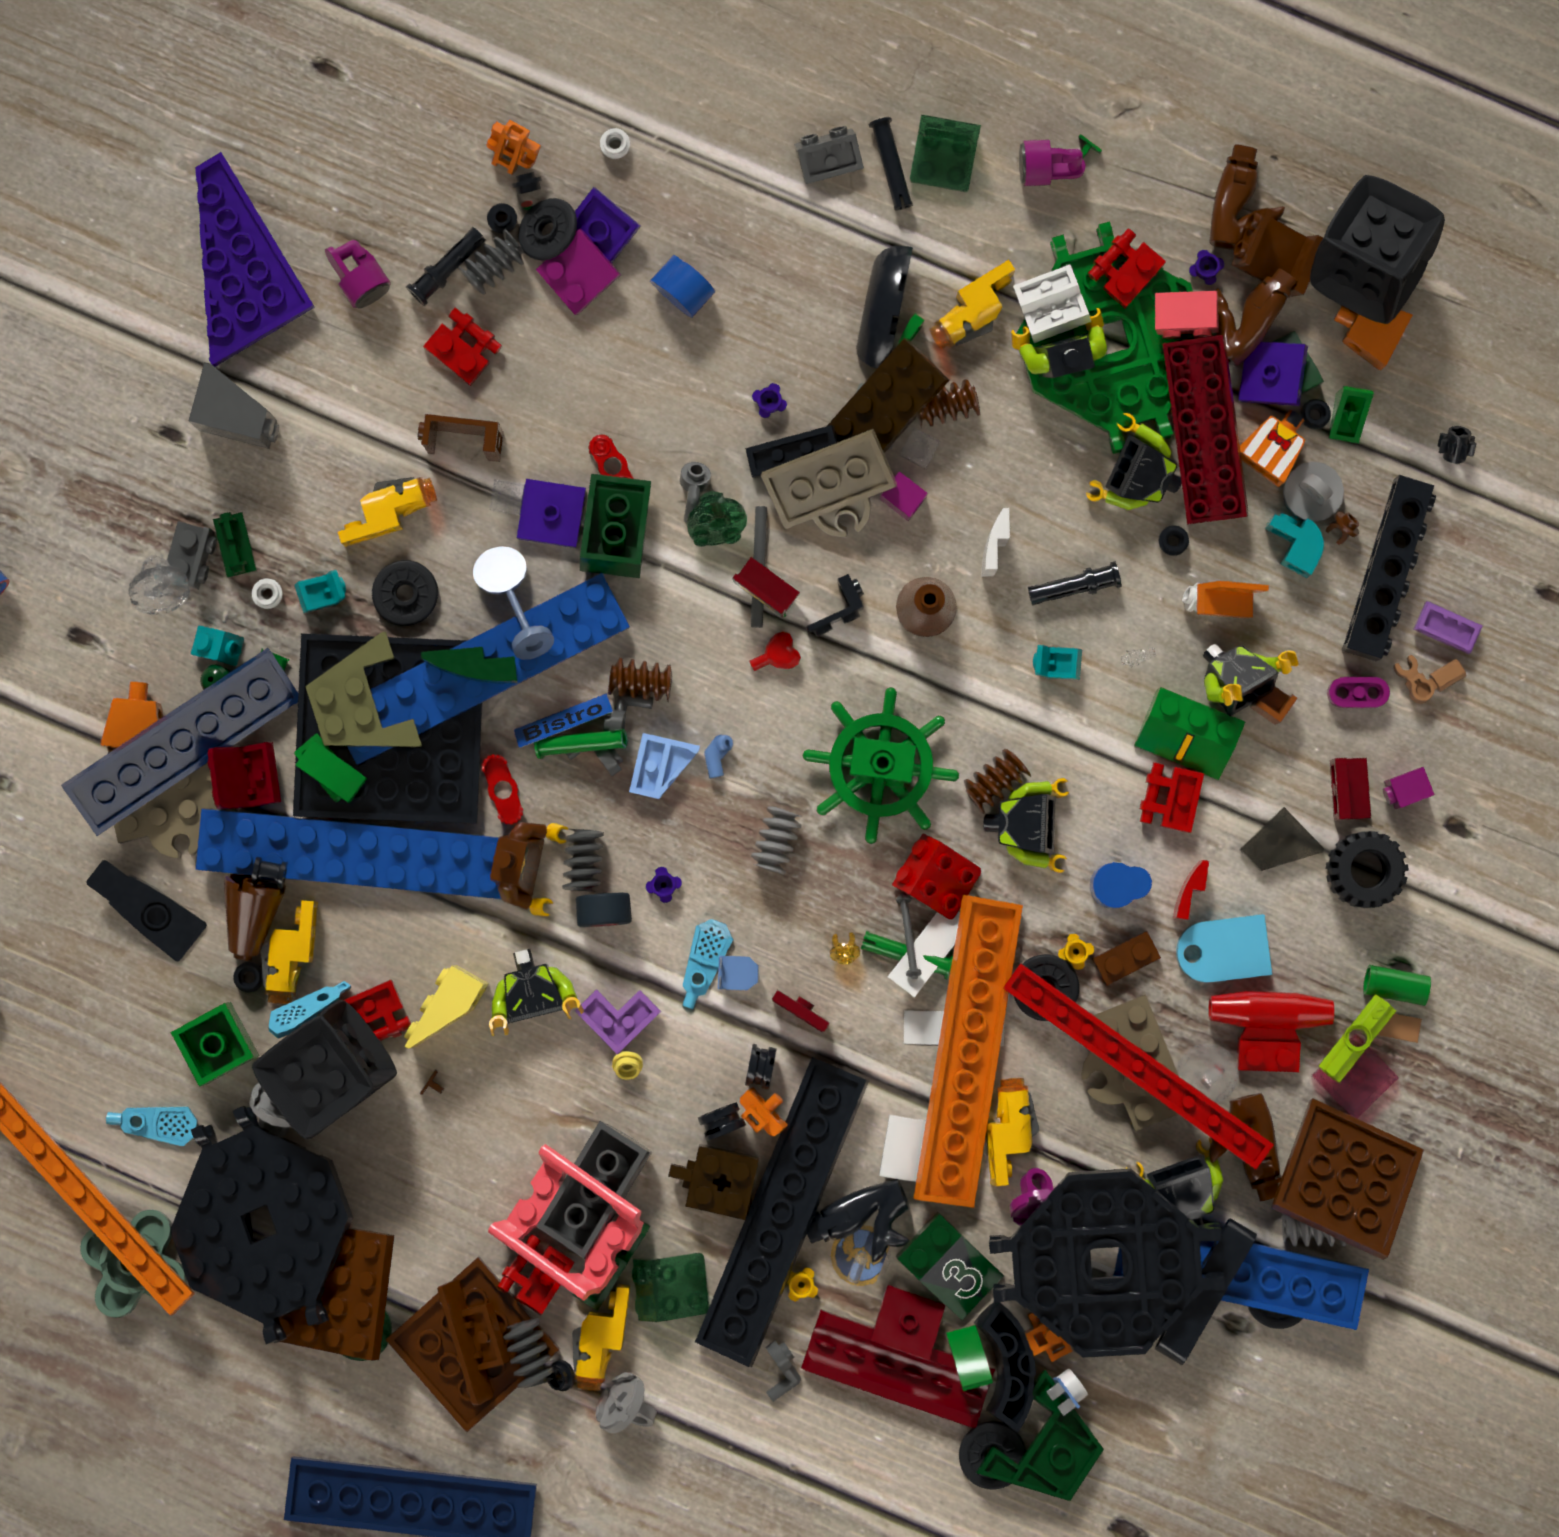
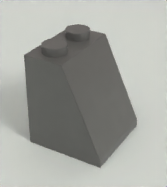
[188,362,279,449]

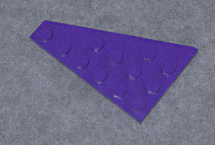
[195,152,315,367]

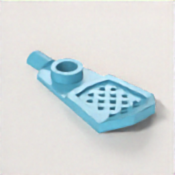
[682,919,733,1009]
[269,981,351,1038]
[106,1106,198,1146]

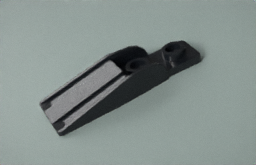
[86,860,207,962]

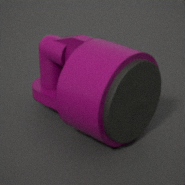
[1019,139,1086,186]
[325,240,391,309]

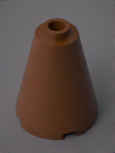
[896,577,957,637]
[224,873,286,961]

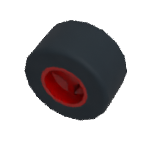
[575,892,632,927]

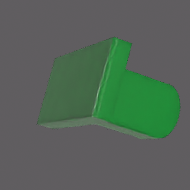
[1078,134,1102,159]

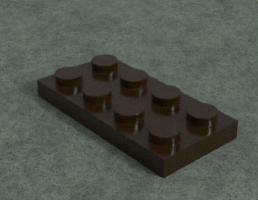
[827,338,950,453]

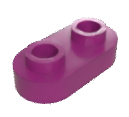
[1327,677,1390,708]

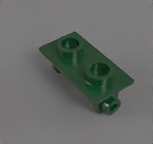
[213,512,257,578]

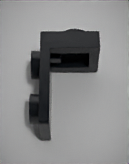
[806,574,864,637]

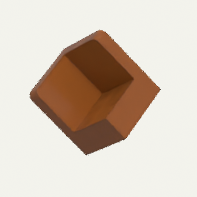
[1250,686,1297,725]

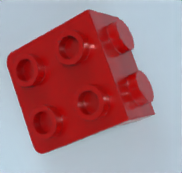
[892,833,981,920]

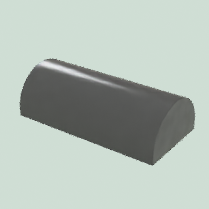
[536,1121,652,1259]

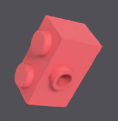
[1155,291,1219,339]

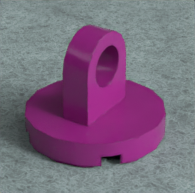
[1009,1168,1054,1226]

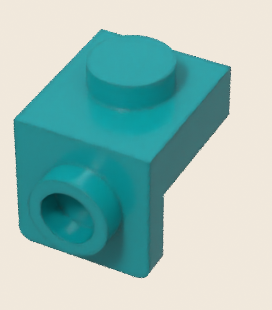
[294,570,346,613]
[191,625,244,666]
[1033,645,1083,680]

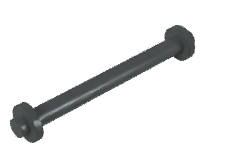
[896,893,922,980]

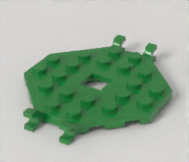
[1016,221,1197,454]

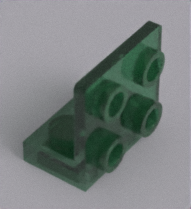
[909,114,981,192]

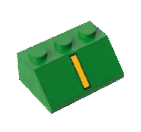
[1134,687,1246,780]

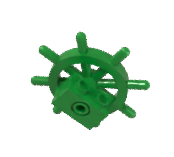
[802,687,959,844]

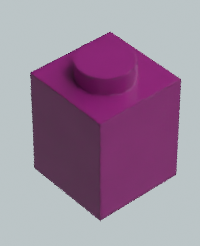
[880,471,928,521]
[1383,767,1435,809]

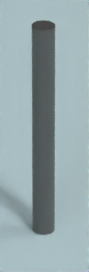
[751,506,767,628]

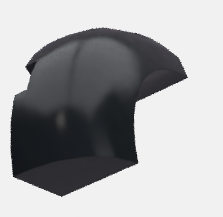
[856,246,913,369]
[974,1302,1036,1432]

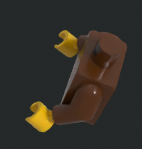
[490,822,568,917]

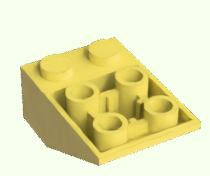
[404,965,489,1049]

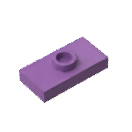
[1413,601,1483,654]

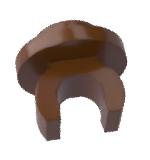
[1326,511,1359,545]

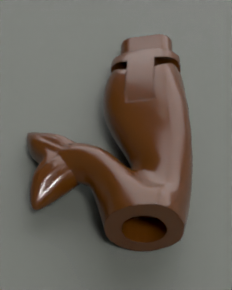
[1209,144,1285,250]
[1215,268,1297,367]
[1209,1093,1282,1202]

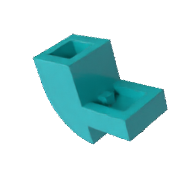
[1265,513,1324,578]

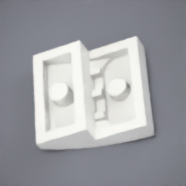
[1013,265,1092,343]
[981,508,1010,577]
[879,1115,926,1182]

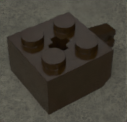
[668,1144,759,1220]

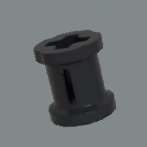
[251,857,288,889]

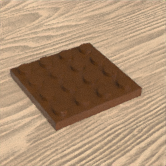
[1271,1098,1424,1260]
[279,1227,395,1361]
[386,1256,560,1433]

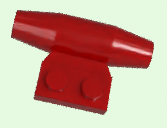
[1208,991,1335,1073]

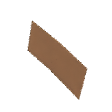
[1378,1014,1422,1043]

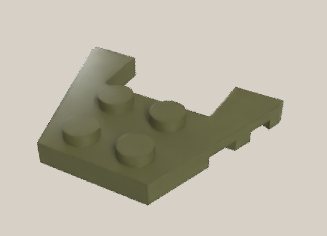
[306,631,422,747]

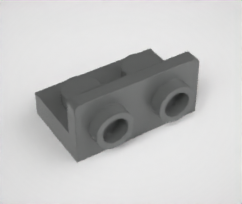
[794,126,864,184]
[162,521,217,590]

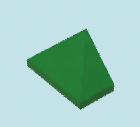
[1329,386,1374,444]

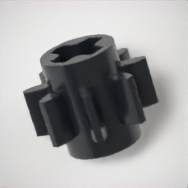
[1437,426,1477,464]

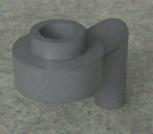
[680,462,711,524]
[604,693,654,732]
[566,732,623,776]
[765,1340,801,1402]

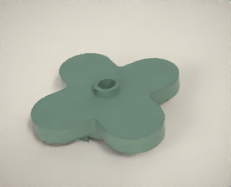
[80,1210,187,1318]

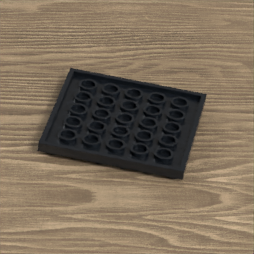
[293,633,483,824]

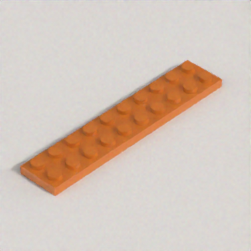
[913,895,1023,1208]

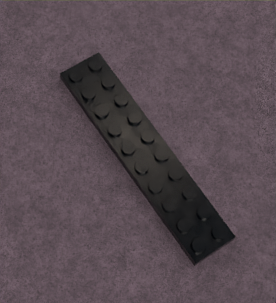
[695,1057,869,1367]

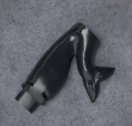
[807,1179,910,1263]

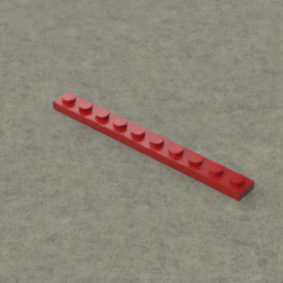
[1003,963,1274,1169]

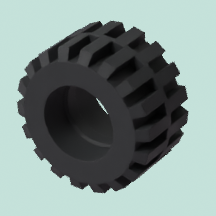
[1325,831,1409,908]

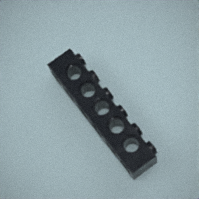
[1342,475,1436,661]

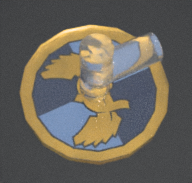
[830,1225,892,1286]

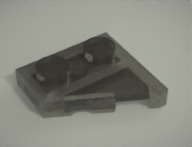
[1239,807,1325,871]

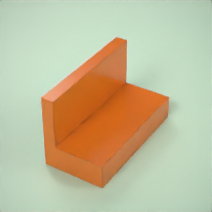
[1197,581,1269,619]

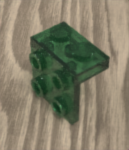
[632,1253,709,1322]

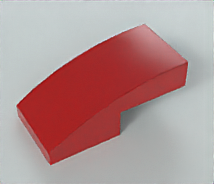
[1173,860,1209,920]

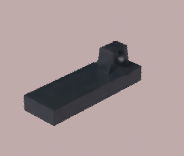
[745,425,838,478]

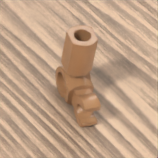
[1393,655,1467,704]

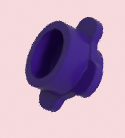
[1189,250,1225,285]
[752,383,787,418]
[645,867,682,903]

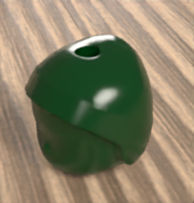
[200,664,231,690]

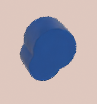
[650,255,715,318]
[1090,862,1152,908]

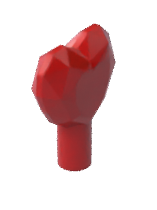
[749,631,801,672]

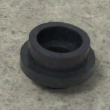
[512,172,542,195]
[487,203,517,234]
[1300,399,1331,429]
[1158,525,1189,556]
[233,962,263,993]
[547,1360,575,1391]

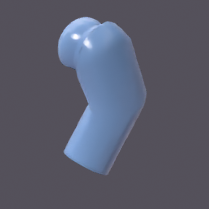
[704,735,733,779]

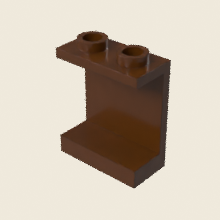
[1231,208,1323,297]
[418,414,504,462]

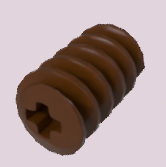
[917,379,981,429]
[608,658,673,703]
[964,749,1031,814]

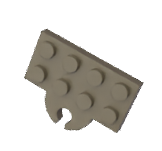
[761,429,897,537]
[114,763,238,859]
[1081,994,1179,1132]

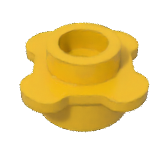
[1058,934,1094,970]
[787,1267,818,1302]

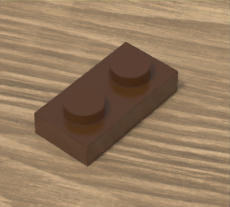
[1092,931,1161,986]

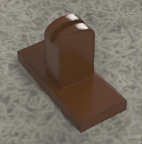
[420,1069,445,1095]

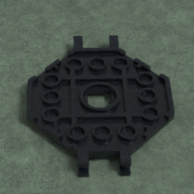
[171,1106,353,1345]
[989,1168,1225,1358]

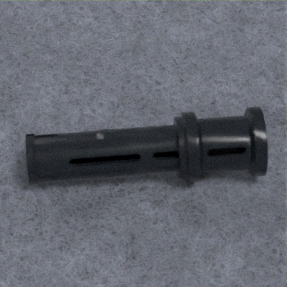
[406,227,486,306]
[1028,561,1122,606]

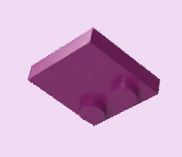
[536,229,621,315]

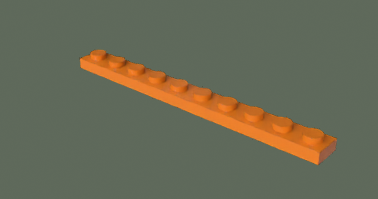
[0,1082,195,1316]

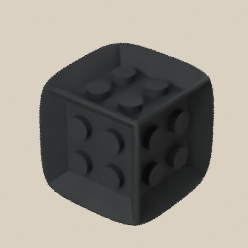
[1310,175,1445,324]
[252,1000,397,1139]

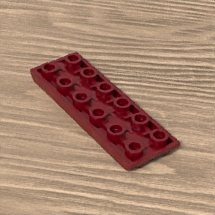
[1163,335,1248,525]
[801,1309,995,1428]

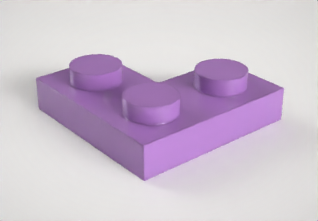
[575,989,661,1054]

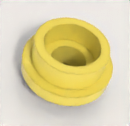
[612,1052,643,1080]

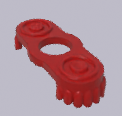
[588,434,634,479]
[481,754,524,825]

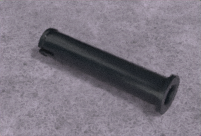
[868,117,913,211]

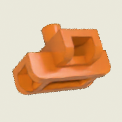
[486,120,541,175]
[740,1087,788,1136]
[1024,1312,1073,1362]

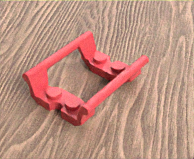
[488,1144,644,1301]

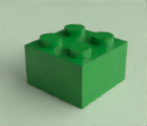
[170,1002,260,1087]

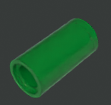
[1363,965,1431,1006]

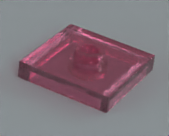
[1311,1033,1399,1119]

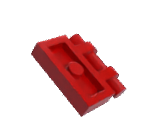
[1087,228,1166,309]
[423,308,502,386]
[1139,762,1204,833]
[344,980,412,1041]
[497,1234,575,1315]

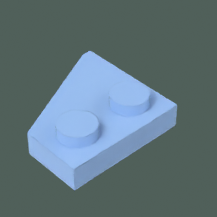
[629,733,700,799]

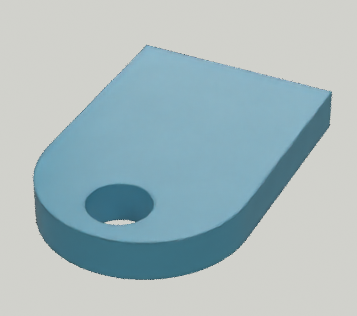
[1176,914,1272,982]

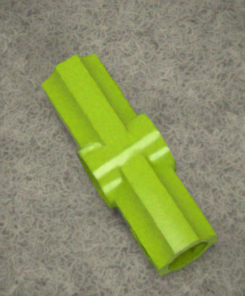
[1318,994,1397,1083]

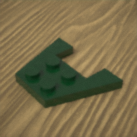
[975,1370,1104,1501]

